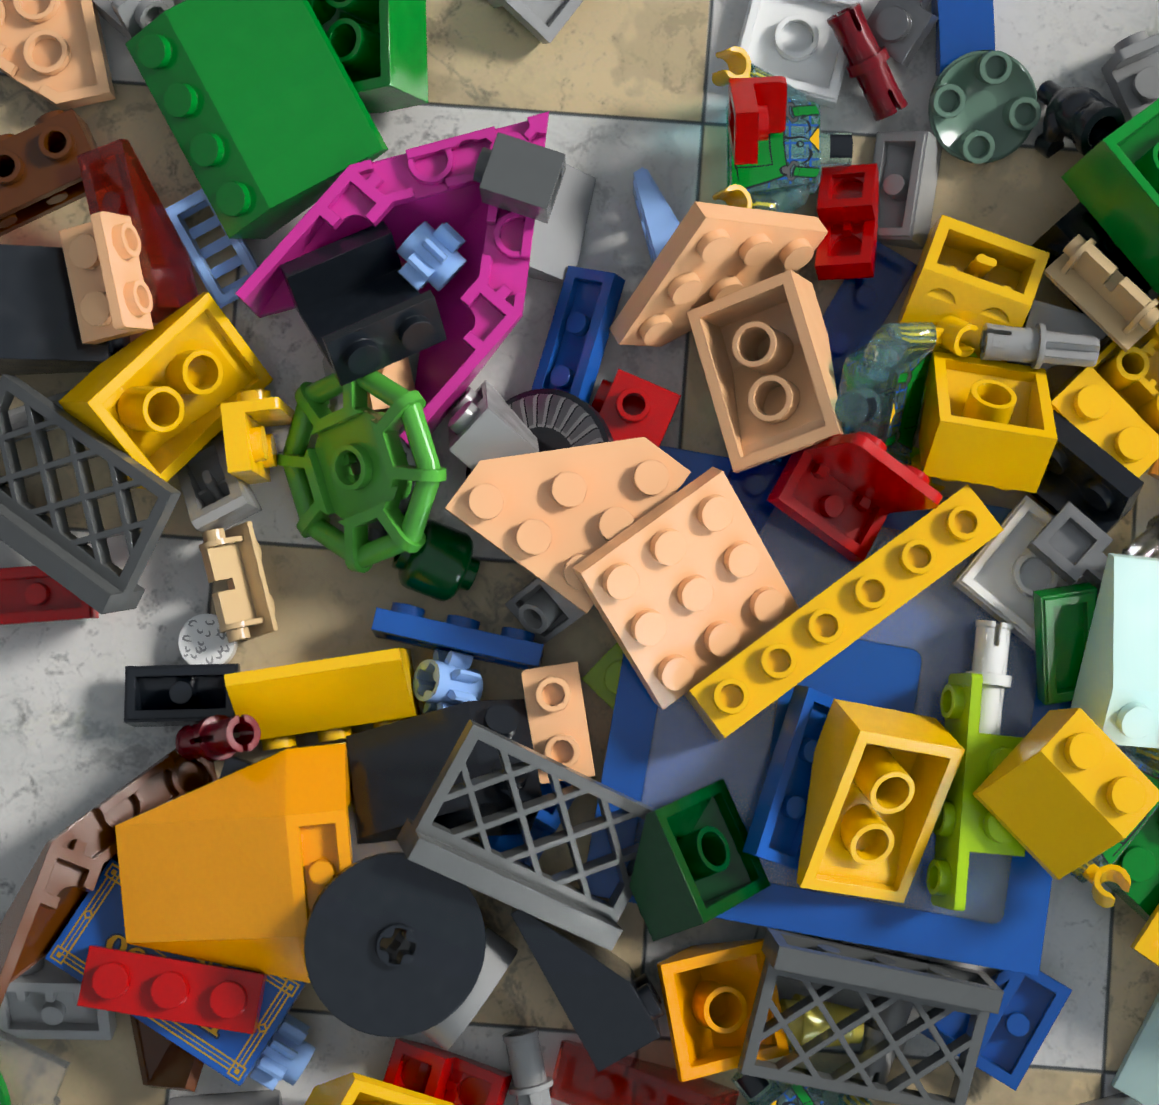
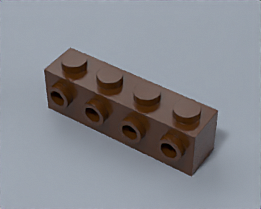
[0,108,115,237]

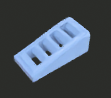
[633,167,680,264]
[162,189,259,309]

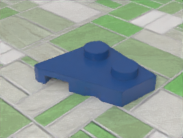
[921,970,1072,1091]

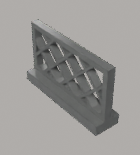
[0,374,181,614]
[396,719,656,951]
[738,928,1004,1105]

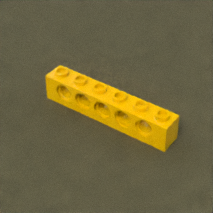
[684,484,1004,741]

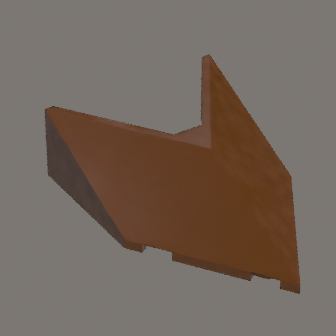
[0,737,217,1092]

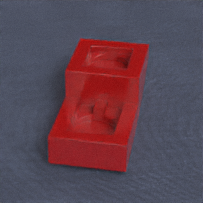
[814,163,879,281]
[383,1038,512,1105]

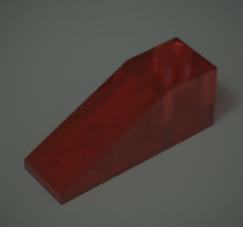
[77,139,198,323]
[549,1040,739,1105]

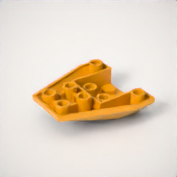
[115,742,353,983]

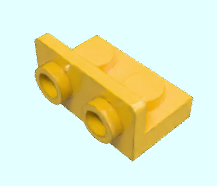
[220,389,295,484]

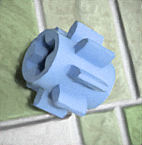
[397,221,467,292]
[413,649,483,714]
[249,1014,316,1091]

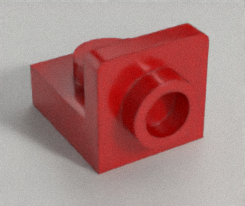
[728,76,787,165]

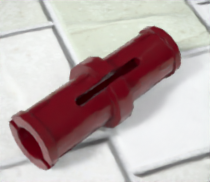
[827,3,908,121]
[175,714,261,761]

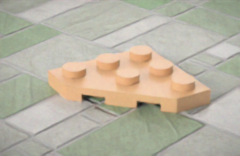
[0,0,116,110]
[609,201,828,347]
[445,437,691,613]

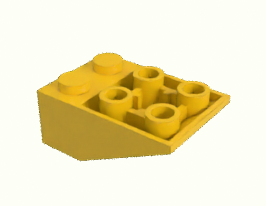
[874,215,1050,396]
[1050,296,1159,478]

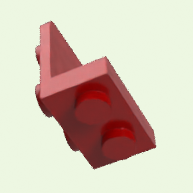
[767,431,943,562]

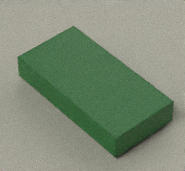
[1033,582,1097,705]

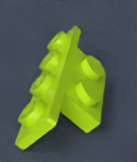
[926,673,1025,911]

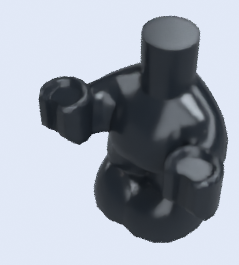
[1034,80,1126,158]

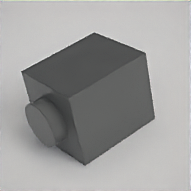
[473,132,566,224]

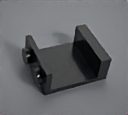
[279,221,447,386]

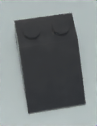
[345,699,542,844]
[511,907,664,1072]

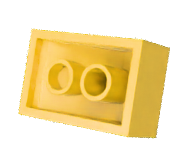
[58,292,273,489]
[796,699,965,903]

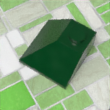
[629,779,771,942]

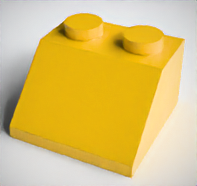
[919,351,1058,493]
[972,708,1159,880]

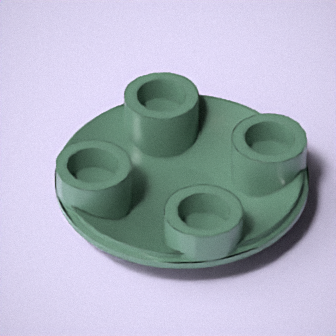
[928,50,1041,164]

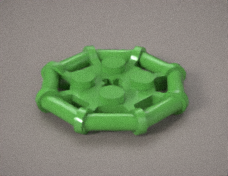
[277,371,447,573]

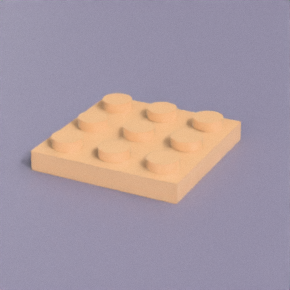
[572,467,799,710]

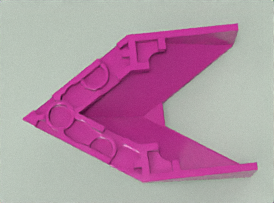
[235,111,549,449]

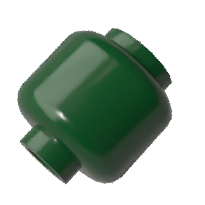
[392,519,480,601]

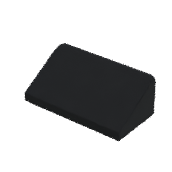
[124,663,240,727]

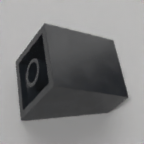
[0,244,131,376]

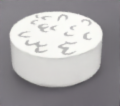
[178,614,238,665]

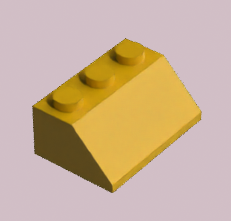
[224,648,420,751]

